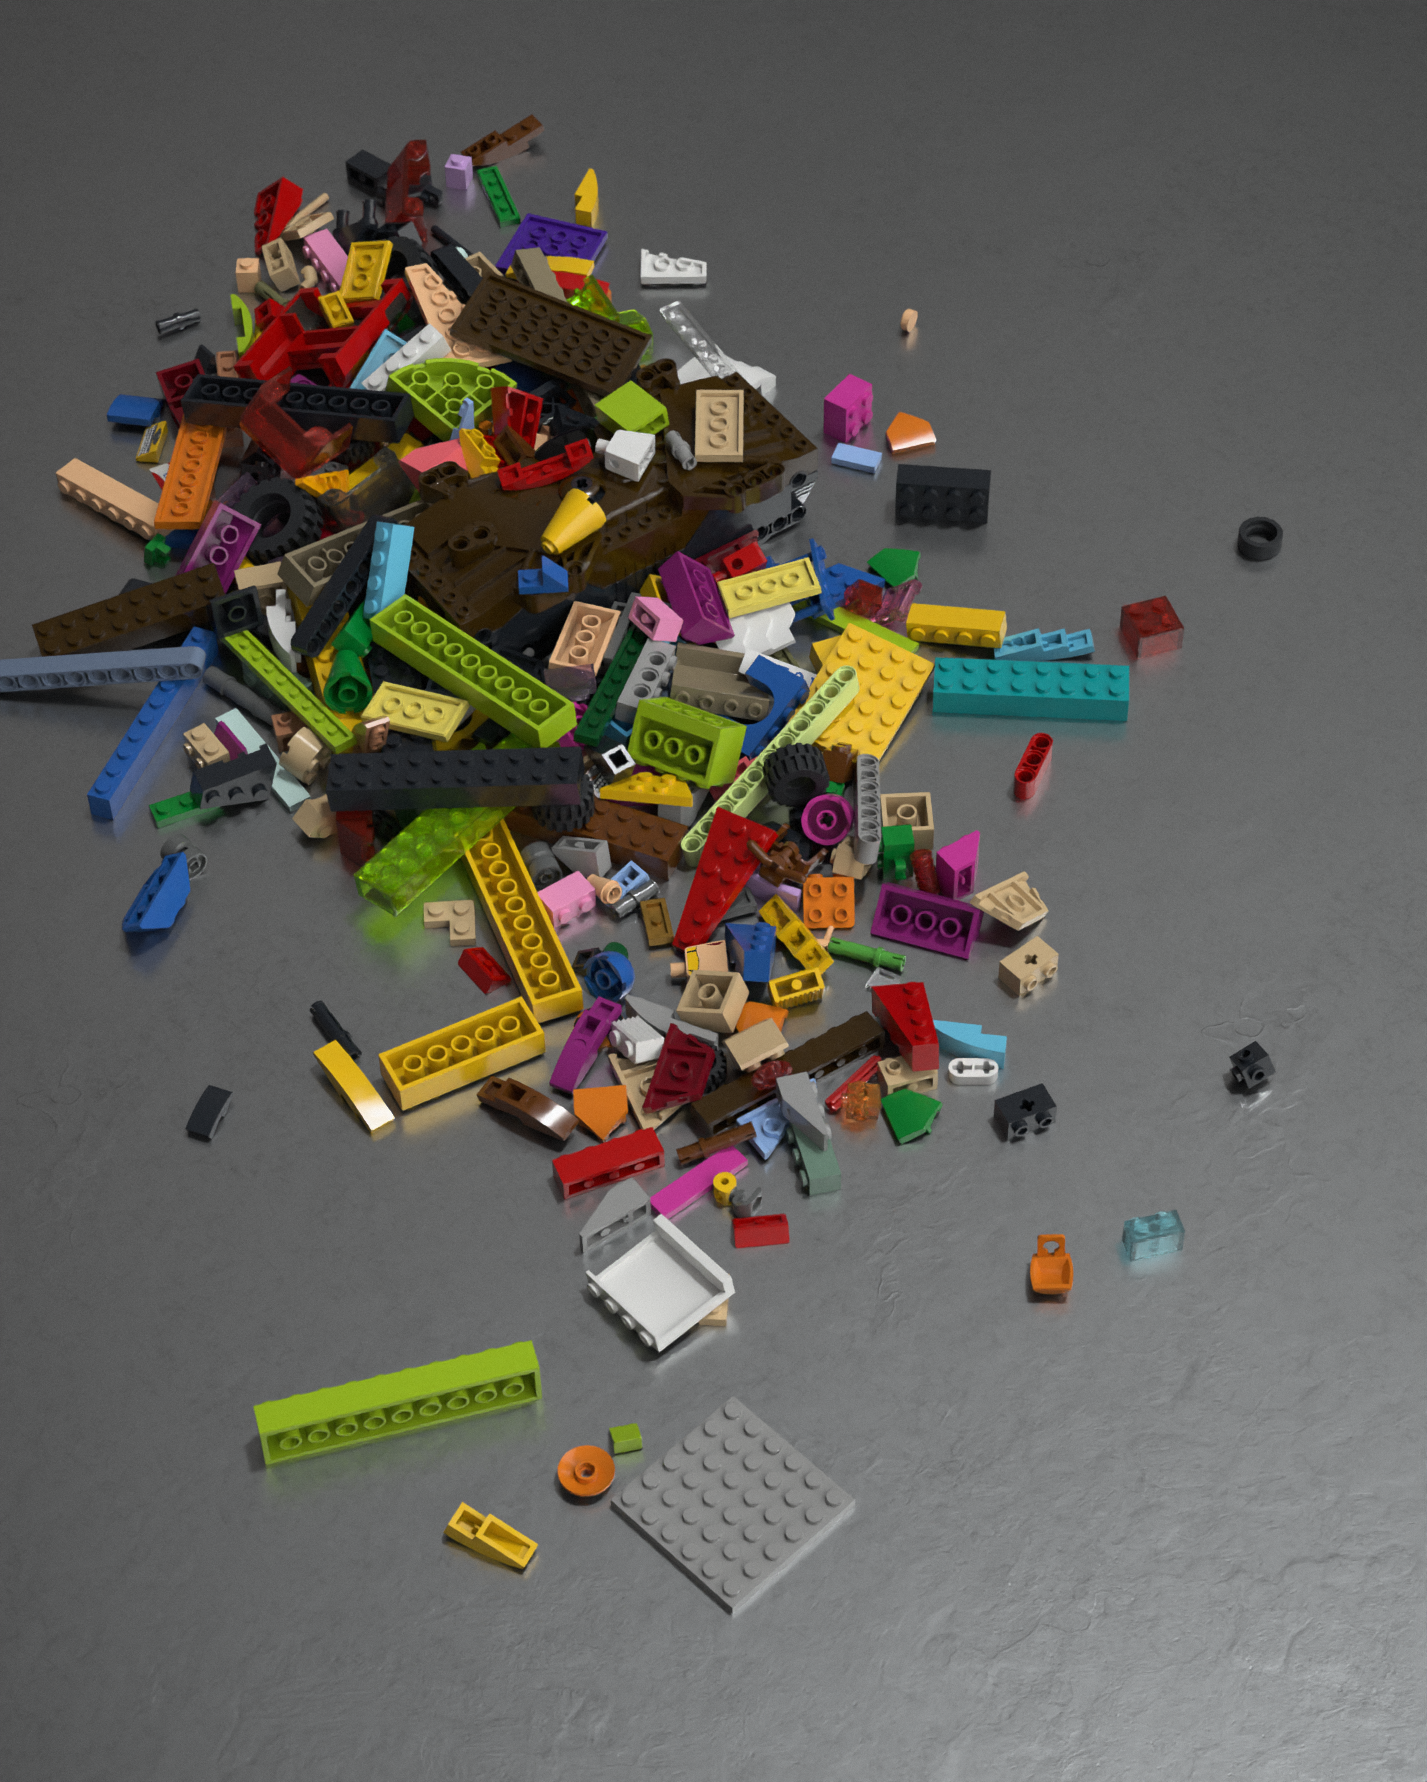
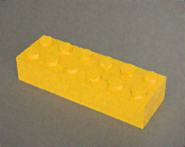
[378,996,546,1111]

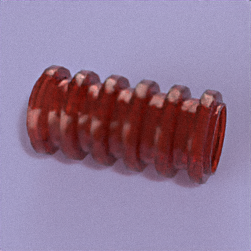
[910,849,941,895]

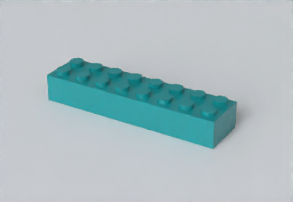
[933,657,1129,721]

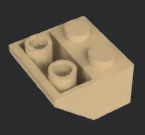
[722,1018,789,1073]

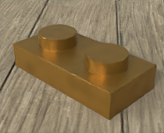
[640,898,674,946]

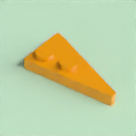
[295,469,349,513]

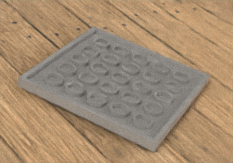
[611,1396,855,1614]

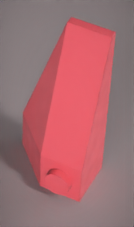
[398,438,468,493]

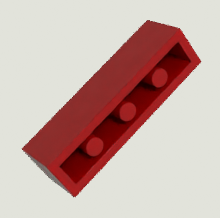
[552,1127,665,1200]

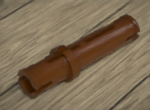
[676,1121,757,1165]

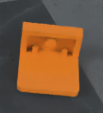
[803,874,855,929]

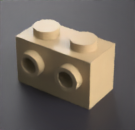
[183,723,230,769]
[877,1056,938,1097]

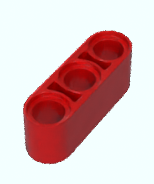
[1013,733,1053,800]

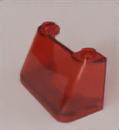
[385,140,431,242]

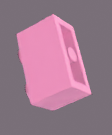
[628,596,684,642]
[537,871,596,928]

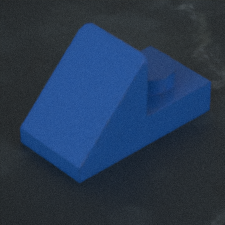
[518,556,569,594]

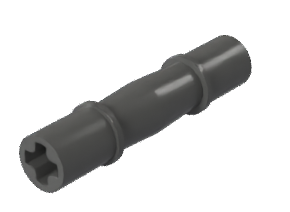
[203,666,285,727]

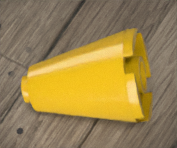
[540,488,606,555]

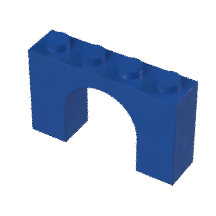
[715,655,810,761]

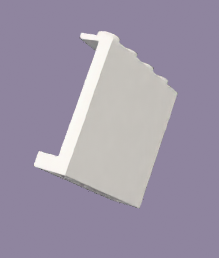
[585,1214,735,1352]

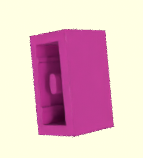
[935,830,980,900]

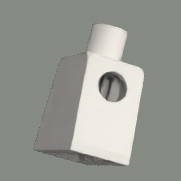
[595,430,655,482]

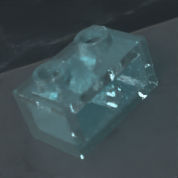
[1122,1210,1185,1262]

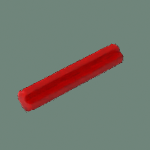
[825,1055,882,1112]

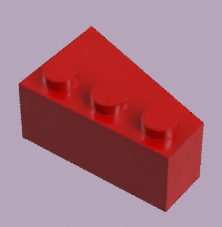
[490,386,543,449]

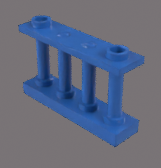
[765,538,836,629]

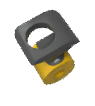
[713,1172,762,1218]

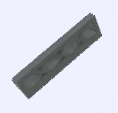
[597,592,641,675]

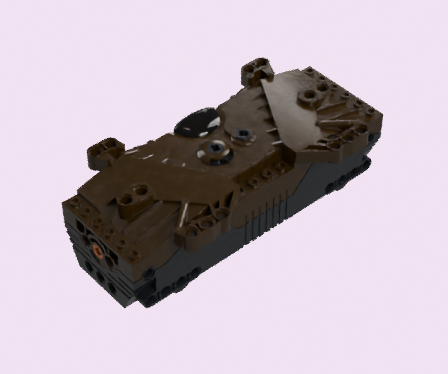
[405,358,818,657]

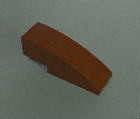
[493,425,543,466]

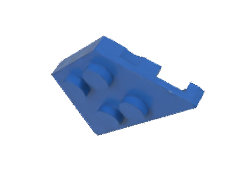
[806,563,885,619]

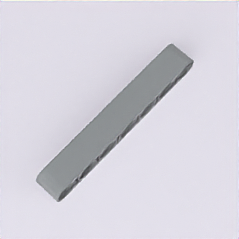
[853,754,881,864]

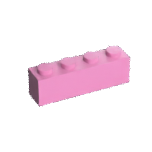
[302,229,348,293]

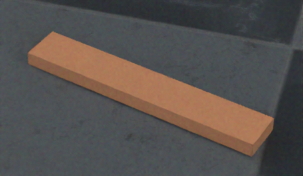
[216,350,244,448]

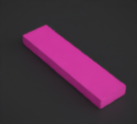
[650,1146,748,1219]

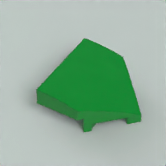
[867,548,921,593]
[880,1089,943,1144]

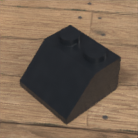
[206,585,264,640]

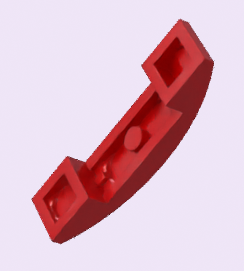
[497,438,594,490]

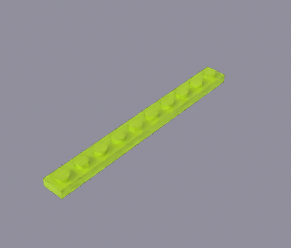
[211,627,357,754]

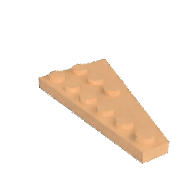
[405,263,512,367]

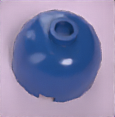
[584,951,635,1003]

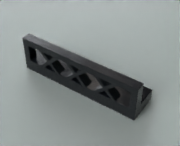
[493,377,577,429]

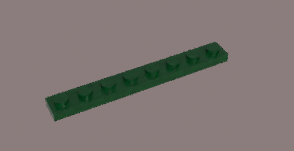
[573,623,650,747]

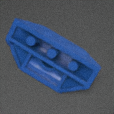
[122,852,191,933]

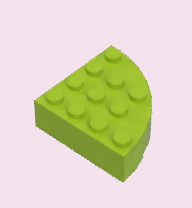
[385,358,517,442]

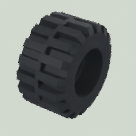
[762,743,830,808]
[532,774,595,832]

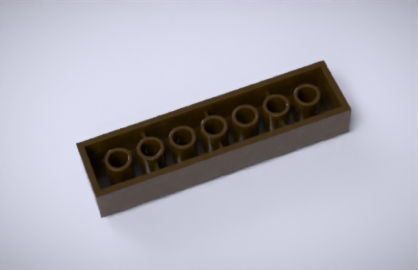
[32,563,225,657]

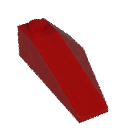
[254,177,303,256]

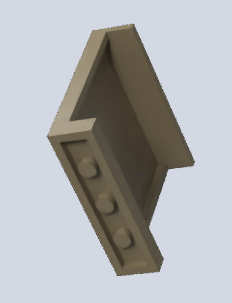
[670,642,770,721]

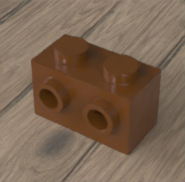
[822,742,858,783]

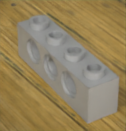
[615,637,678,725]

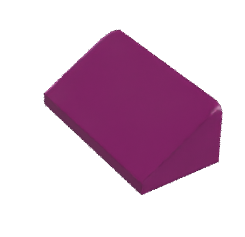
[214,721,248,761]

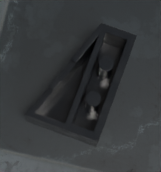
[190,744,277,809]

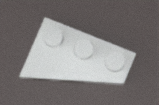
[641,249,707,284]

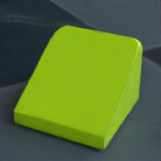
[609,1423,642,1454]

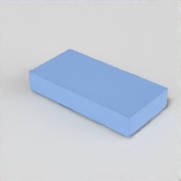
[831,443,882,474]

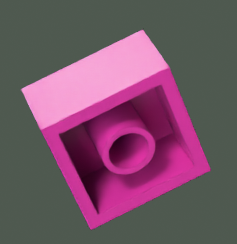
[823,374,873,443]

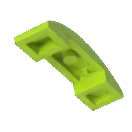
[230,294,254,359]

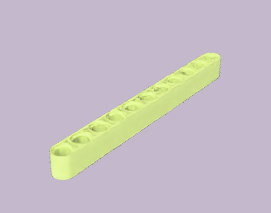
[681,665,860,867]

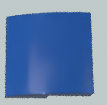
[106,394,164,426]

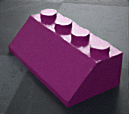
[175,500,261,594]
[658,551,735,645]
[870,882,984,959]

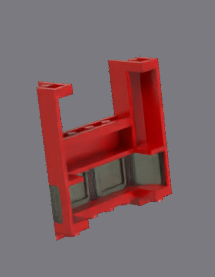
[233,278,414,388]

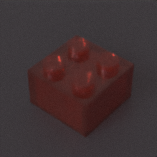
[1120,596,1184,659]

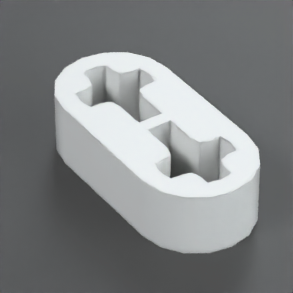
[948,1058,998,1085]

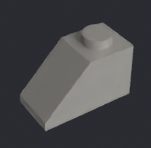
[551,836,612,878]

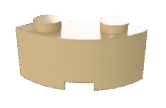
[292,794,364,838]

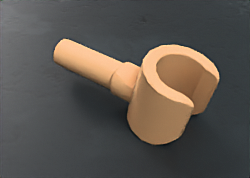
[816,926,834,954]

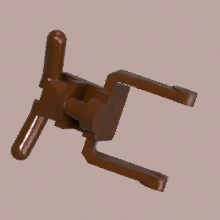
[746,823,829,887]

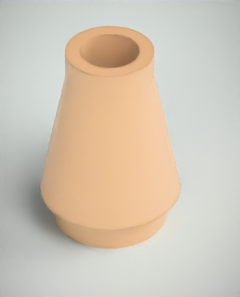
[586,874,622,904]

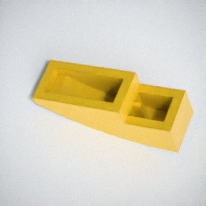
[574,168,599,228]
[443,1502,538,1569]

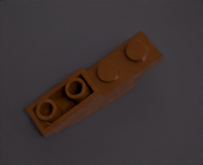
[461,114,545,166]
[476,1076,579,1141]

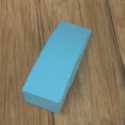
[933,1020,1007,1069]

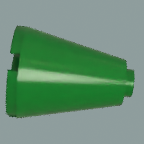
[323,650,373,714]

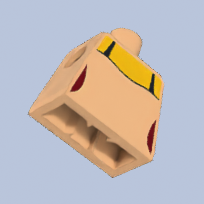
[670,940,728,983]

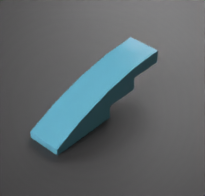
[994,628,1095,661]

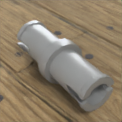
[665,430,697,470]

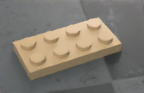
[695,390,744,462]

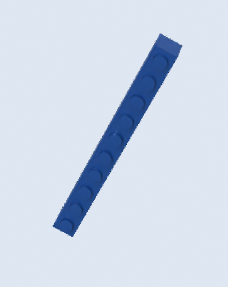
[87,627,219,820]

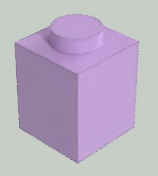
[445,154,473,190]

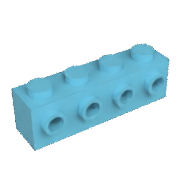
[363,521,414,619]

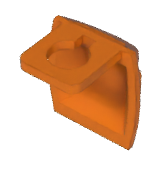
[1030,1234,1073,1294]

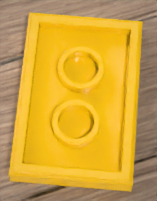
[339,240,393,303]

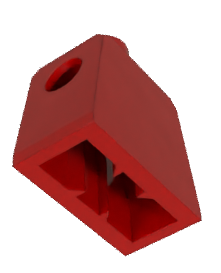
[712,541,767,587]

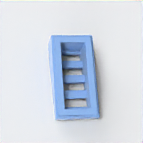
[596,860,650,908]

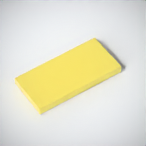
[717,557,822,618]
[361,681,470,742]

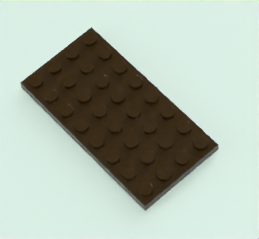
[450,271,652,397]

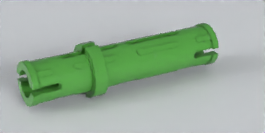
[828,937,906,971]

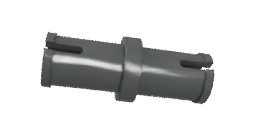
[610,879,660,919]

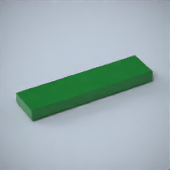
[477,166,521,228]

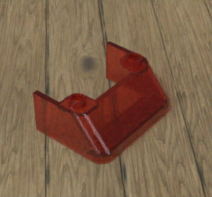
[240,366,353,479]

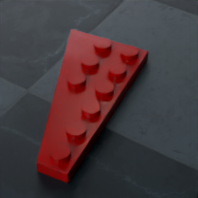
[672,806,778,953]

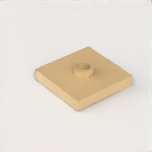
[279,212,334,241]

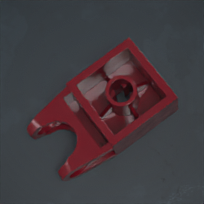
[156,358,205,430]

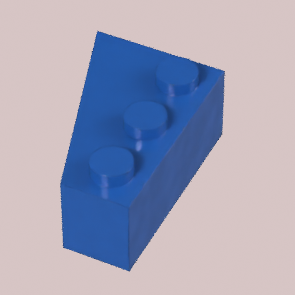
[724,922,776,982]

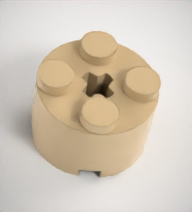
[279,727,332,785]

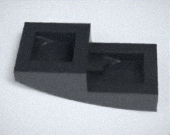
[185,1085,234,1139]

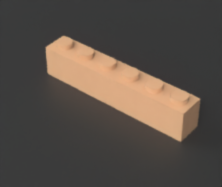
[56,458,174,540]

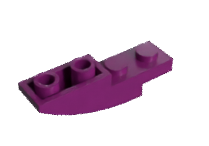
[549,996,622,1095]

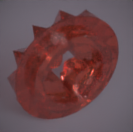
[751,1061,793,1090]

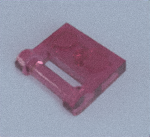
[870,580,923,626]

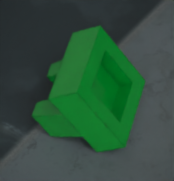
[144,533,171,566]

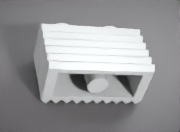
[609,1015,664,1064]

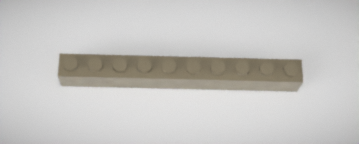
[511,247,605,418]

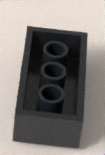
[895,464,991,523]

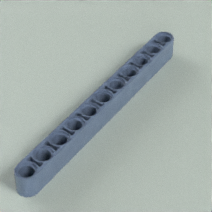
[0,646,206,692]

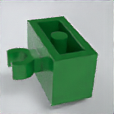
[876,824,915,880]

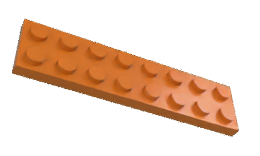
[154,414,228,530]

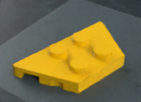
[600,772,693,807]

